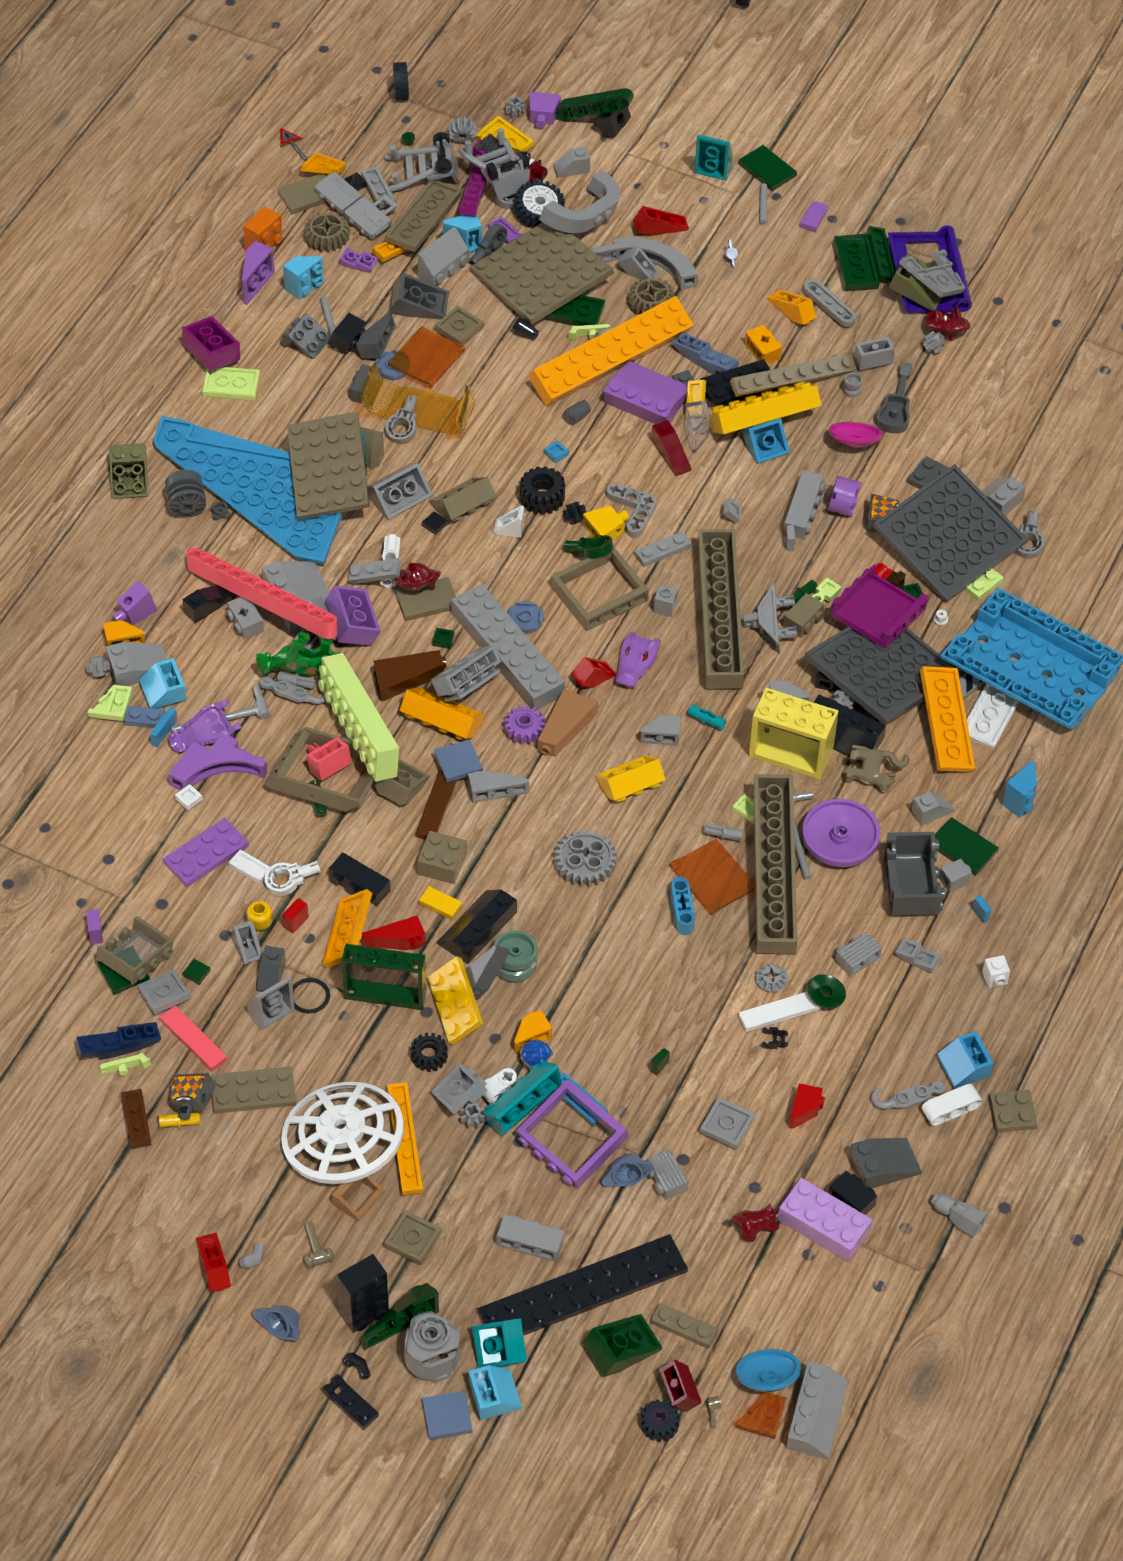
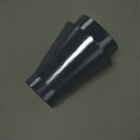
[512,318,539,340]

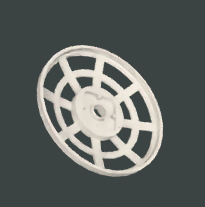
[281,1082,404,1184]

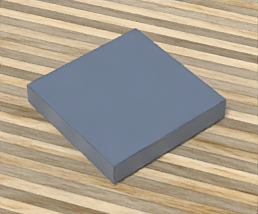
[434,739,483,783]
[422,1391,472,1440]

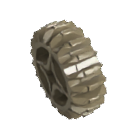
[304,211,350,252]
[628,276,675,314]

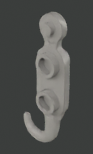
[260,677,326,704]
[871,1081,945,1109]

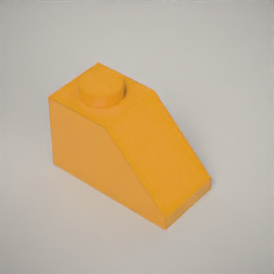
[103,620,145,646]
[514,1010,552,1054]

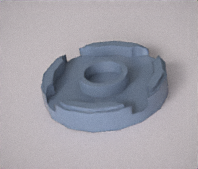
[375,350,410,380]
[507,601,544,634]

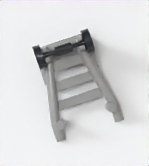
[458,129,530,200]
[385,132,459,192]

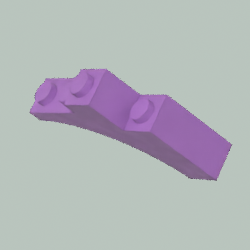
[168,734,267,791]

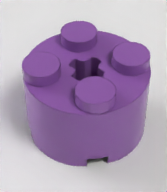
[828,476,862,517]

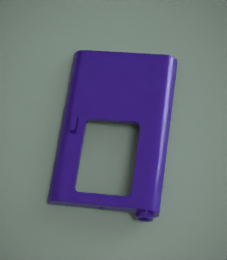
[888,225,972,313]

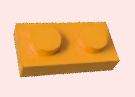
[372,241,407,262]

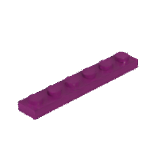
[459,167,487,216]

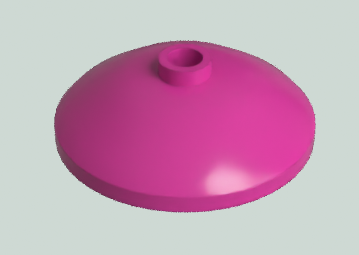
[829,422,883,449]

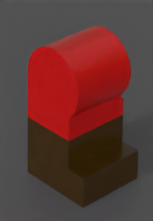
[875,563,906,589]

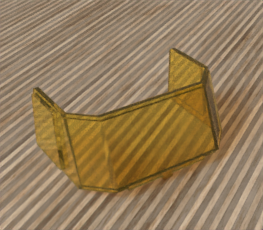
[361,364,475,434]

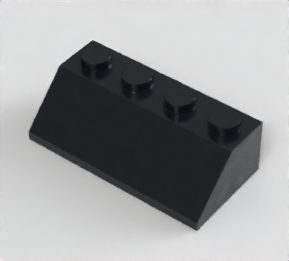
[808,694,886,763]
[437,889,517,964]

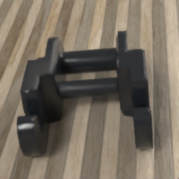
[762,1027,789,1049]

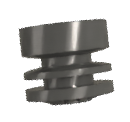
[165,469,206,518]

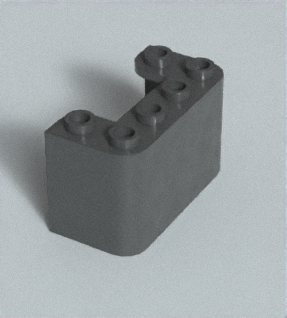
[885,832,945,916]

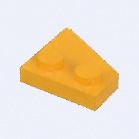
[301,152,346,175]

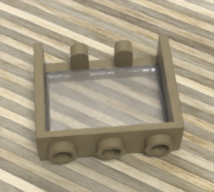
[96,916,173,985]

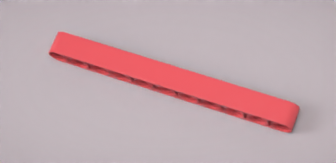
[186,548,338,639]

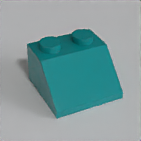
[472,1318,527,1368]

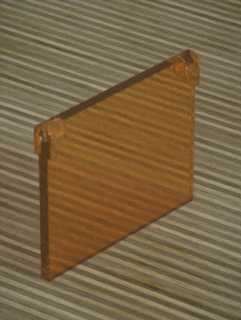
[388,326,466,388]
[669,839,755,915]

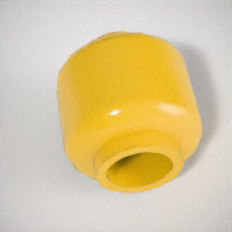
[247,901,273,930]

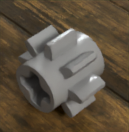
[505,96,525,117]
[924,331,945,354]
[86,656,110,677]
[832,689,855,709]
[461,1102,485,1128]

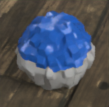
[520,1040,553,1070]

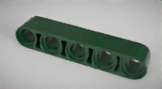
[556,88,634,120]

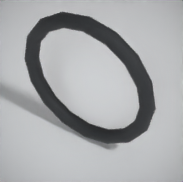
[293,978,330,1014]

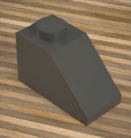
[257,945,286,992]

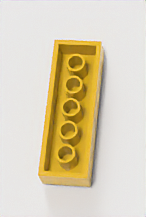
[708,381,822,434]

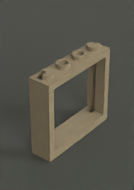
[551,548,649,632]

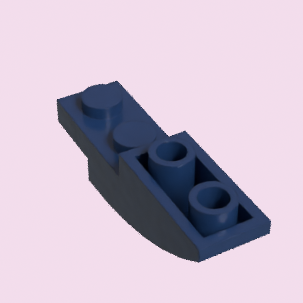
[76,1022,161,1060]

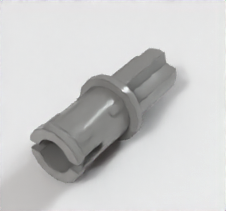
[277,671,316,689]
[704,823,743,842]

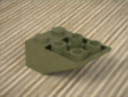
[889,253,942,312]
[109,443,148,499]

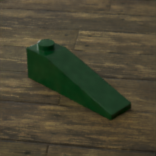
[362,1283,439,1351]

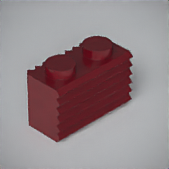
[659,1360,702,1412]

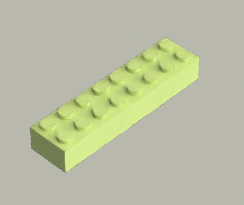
[318,653,399,782]

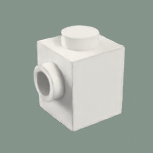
[982,955,1010,988]

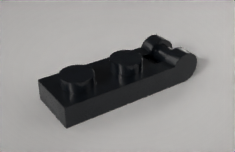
[321,1374,379,1431]

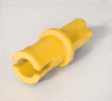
[159,1112,200,1128]

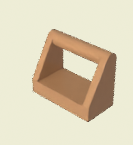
[332,1166,384,1221]

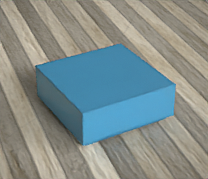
[544,441,569,463]
[973,895,991,923]

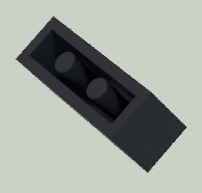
[329,852,391,907]

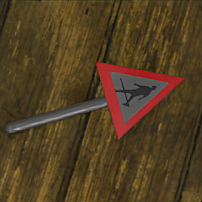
[280,128,308,161]

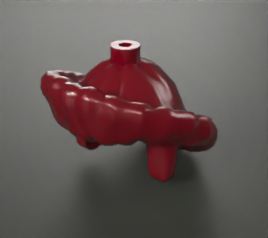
[925,307,971,341]
[394,563,441,591]

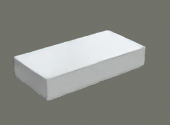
[229,849,270,884]

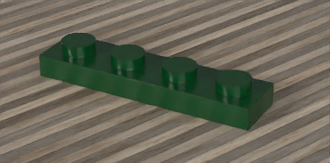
[867,226,895,282]

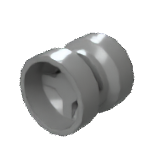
[843,373,862,398]

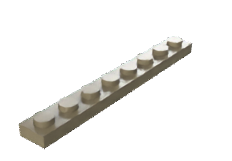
[730,353,856,397]

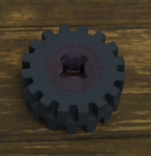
[641,1399,680,1442]

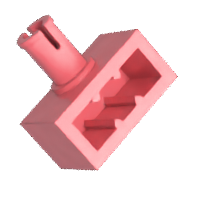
[307,737,352,781]

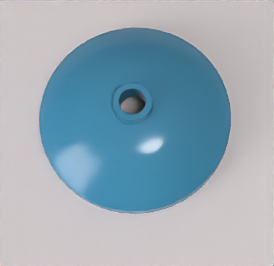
[736,1349,801,1392]

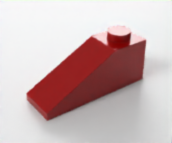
[633,206,689,235]
[362,915,426,950]
[196,1232,231,1292]

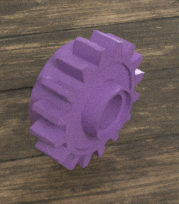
[504,705,545,744]

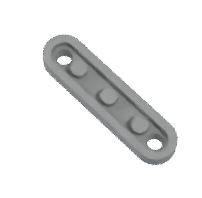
[804,279,856,327]

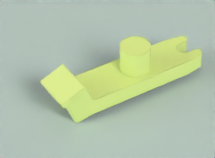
[568,324,610,340]
[100,1053,151,1076]

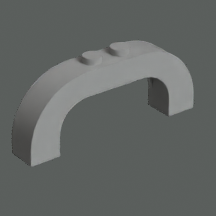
[539,170,621,233]

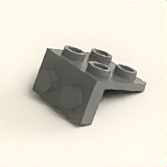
[280,313,331,359]

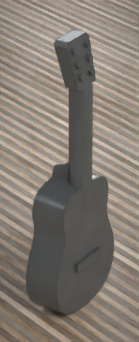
[876,362,912,434]

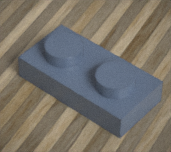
[124,706,166,728]

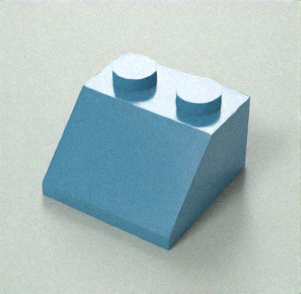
[742,418,790,463]
[1002,761,1037,818]

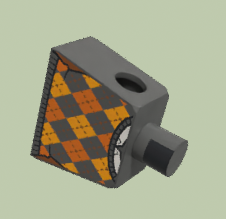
[867,494,899,532]
[170,1073,216,1120]

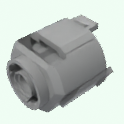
[404,1311,460,1383]

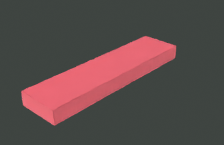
[160,1006,227,1071]

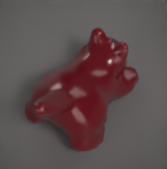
[732,1204,780,1242]

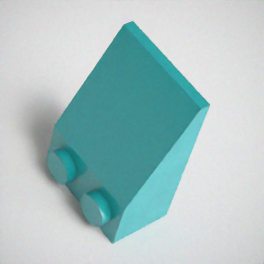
[694,135,733,181]

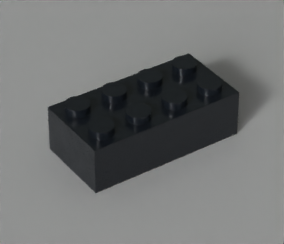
[700,359,778,411]
[336,1254,389,1333]

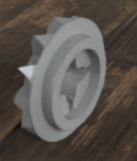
[756,963,788,992]

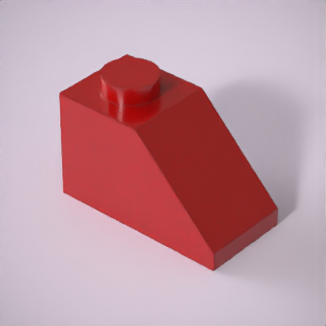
[571,657,616,688]
[789,1083,825,1129]

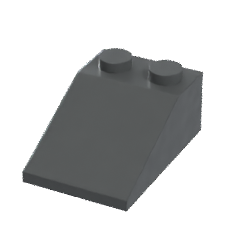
[390,273,449,319]
[849,1138,922,1188]

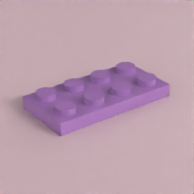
[163,818,249,888]

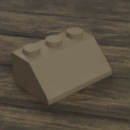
[429,477,496,522]

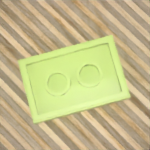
[202,367,260,400]

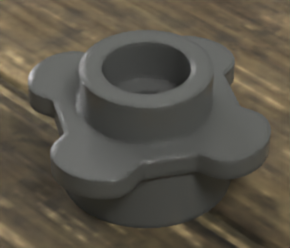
[211,502,230,519]

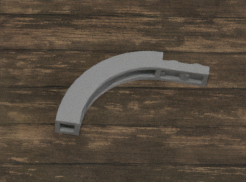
[591,237,698,289]

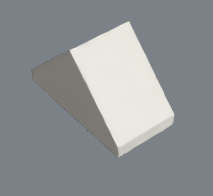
[493,505,524,538]

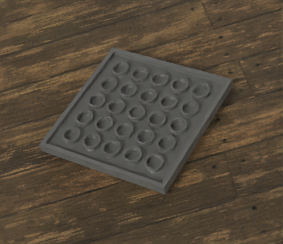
[873,464,1028,603]
[804,627,962,725]

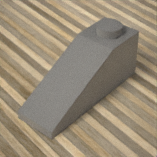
[468,770,529,803]

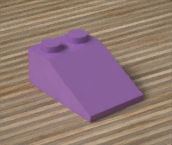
[242,241,275,305]

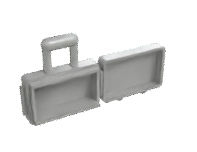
[315,172,397,241]

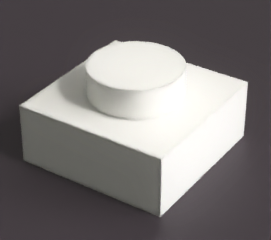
[175,784,203,810]

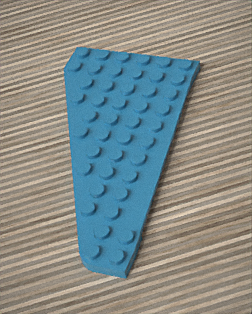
[154,416,343,565]

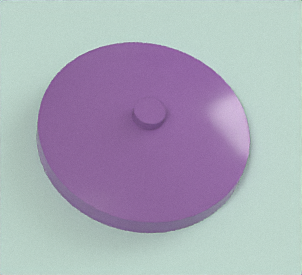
[802,799,880,867]

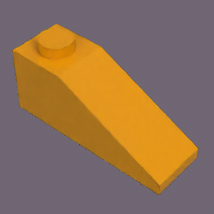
[767,289,816,325]

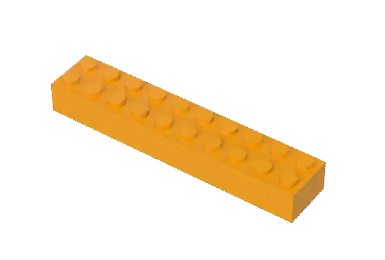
[528,296,694,407]

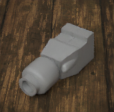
[931,1193,987,1237]

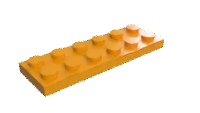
[920,666,975,772]

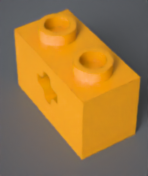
[745,325,782,365]

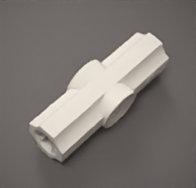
[380,534,401,588]

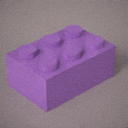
[325,585,381,646]

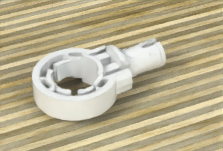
[265,861,321,896]

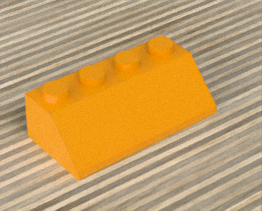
[399,687,486,740]

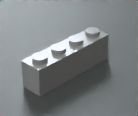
[783,470,826,539]

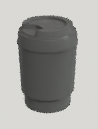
[563,400,591,424]

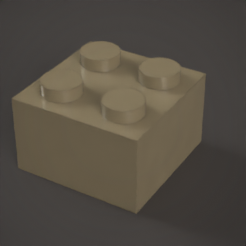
[417,831,467,884]

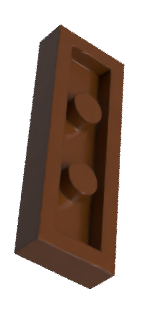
[121,1089,152,1149]

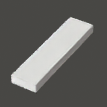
[739,992,821,1032]

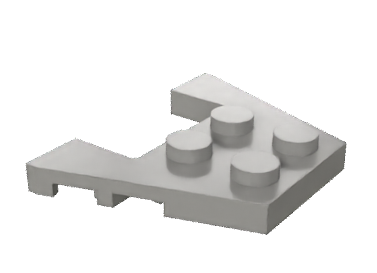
[899,250,965,297]

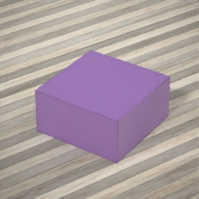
[86,909,103,945]

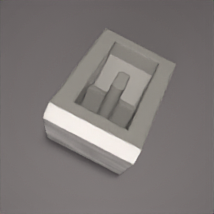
[233,920,262,964]

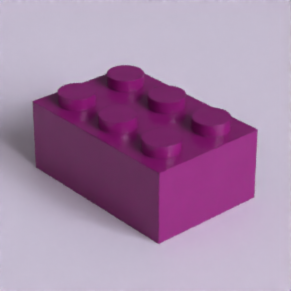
[182,316,240,372]

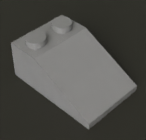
[106,642,167,686]
[247,976,295,1031]

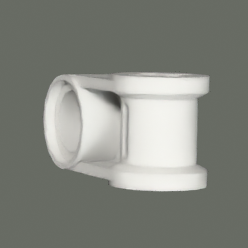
[483,1068,517,1104]

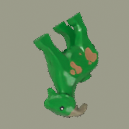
[256,632,340,679]

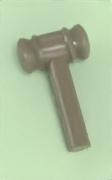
[304,1221,334,1268]

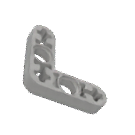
[607,483,657,538]

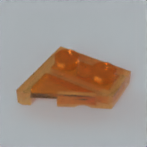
[735,1392,787,1439]

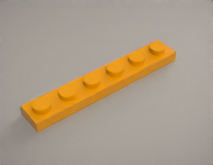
[387,1082,423,1195]

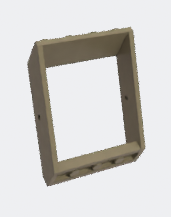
[265,727,375,812]

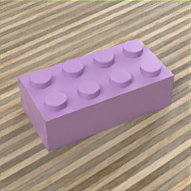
[778,1178,873,1262]

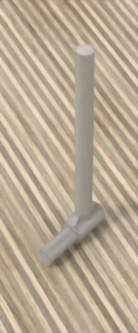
[171,685,270,733]
[793,791,814,880]

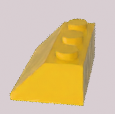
[595,755,666,802]

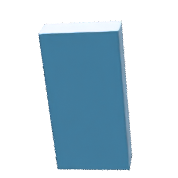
[150,707,178,748]

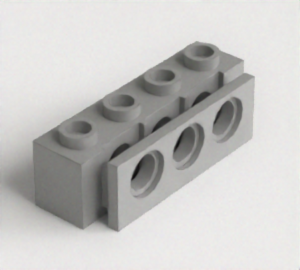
[431,645,501,702]

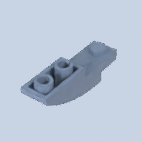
[672,333,739,374]

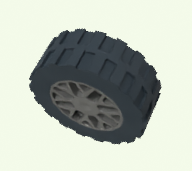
[393,62,409,100]

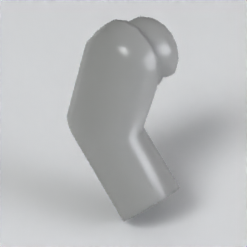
[239,1243,265,1268]

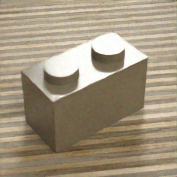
[783,593,824,638]

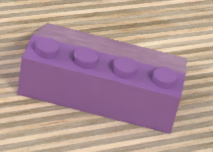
[604,361,688,424]

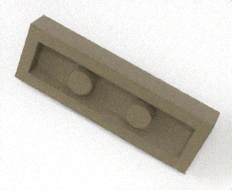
[651,1303,718,1349]

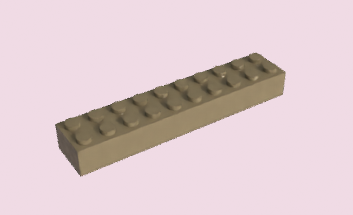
[698,529,744,689]
[753,774,798,954]

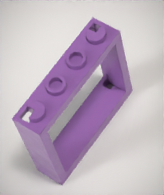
[516,1079,629,1189]

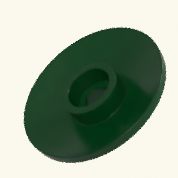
[807,974,846,1009]

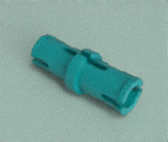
[688,704,727,731]

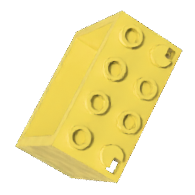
[749,688,838,780]

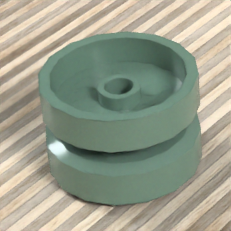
[494,930,538,982]

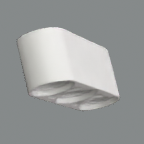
[921,1084,983,1126]

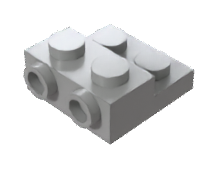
[431,1063,488,1114]

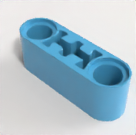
[671,877,695,935]

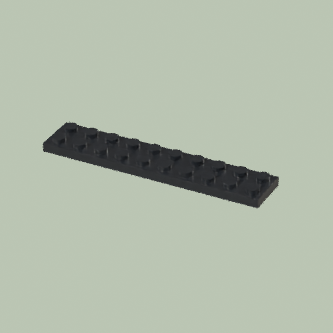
[477,1234,688,1336]

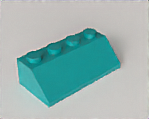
[483,1061,562,1137]

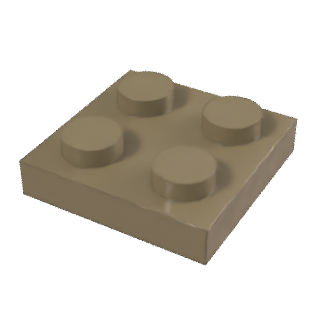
[435,305,484,346]
[989,1090,1038,1133]
[384,1210,442,1265]

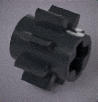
[563,501,587,523]

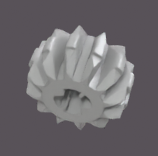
[449,117,477,143]

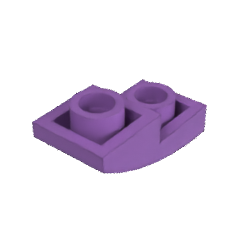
[338,247,378,272]

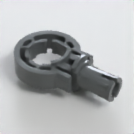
[469,223,507,265]

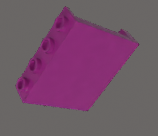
[831,564,929,649]

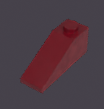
[651,420,692,477]

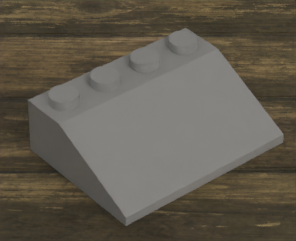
[262,561,330,634]

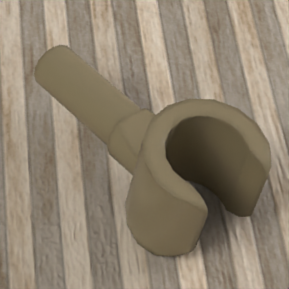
[707,1396,721,1428]

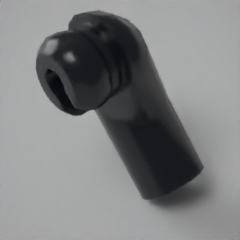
[343,1353,371,1380]

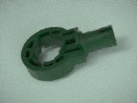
[564,535,614,558]

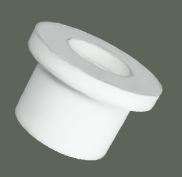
[933,609,948,625]

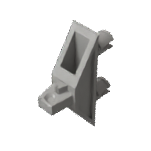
[743,583,797,654]

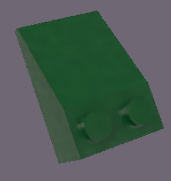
[583,1314,663,1377]

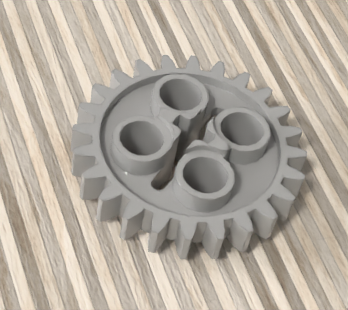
[554,829,617,886]

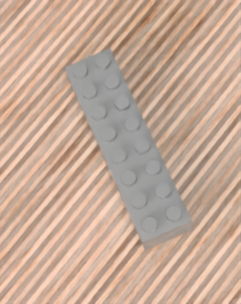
[451,584,565,711]

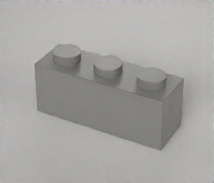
[497,1214,564,1262]

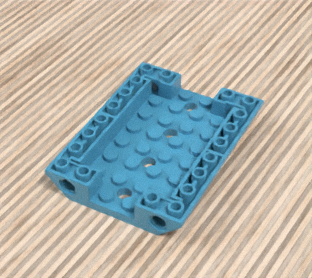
[940,588,1123,729]

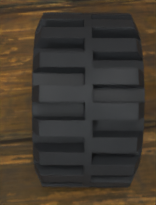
[520,466,565,515]

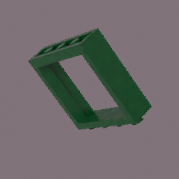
[342,944,427,1010]

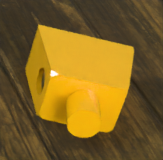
[583,506,629,541]

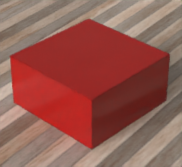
[282,898,309,933]

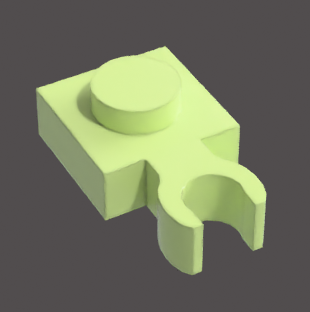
[812,578,841,603]

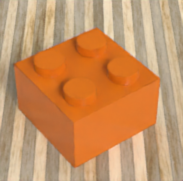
[243,206,283,250]

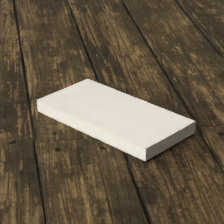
[967,684,1020,750]

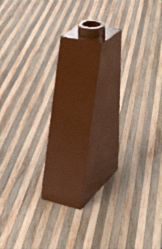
[373,650,446,701]

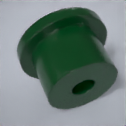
[402,132,415,146]

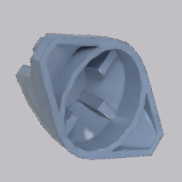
[601,1153,654,1186]
[253,1304,300,1341]

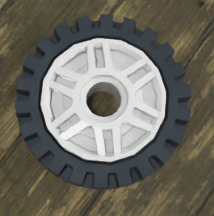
[514,180,565,228]

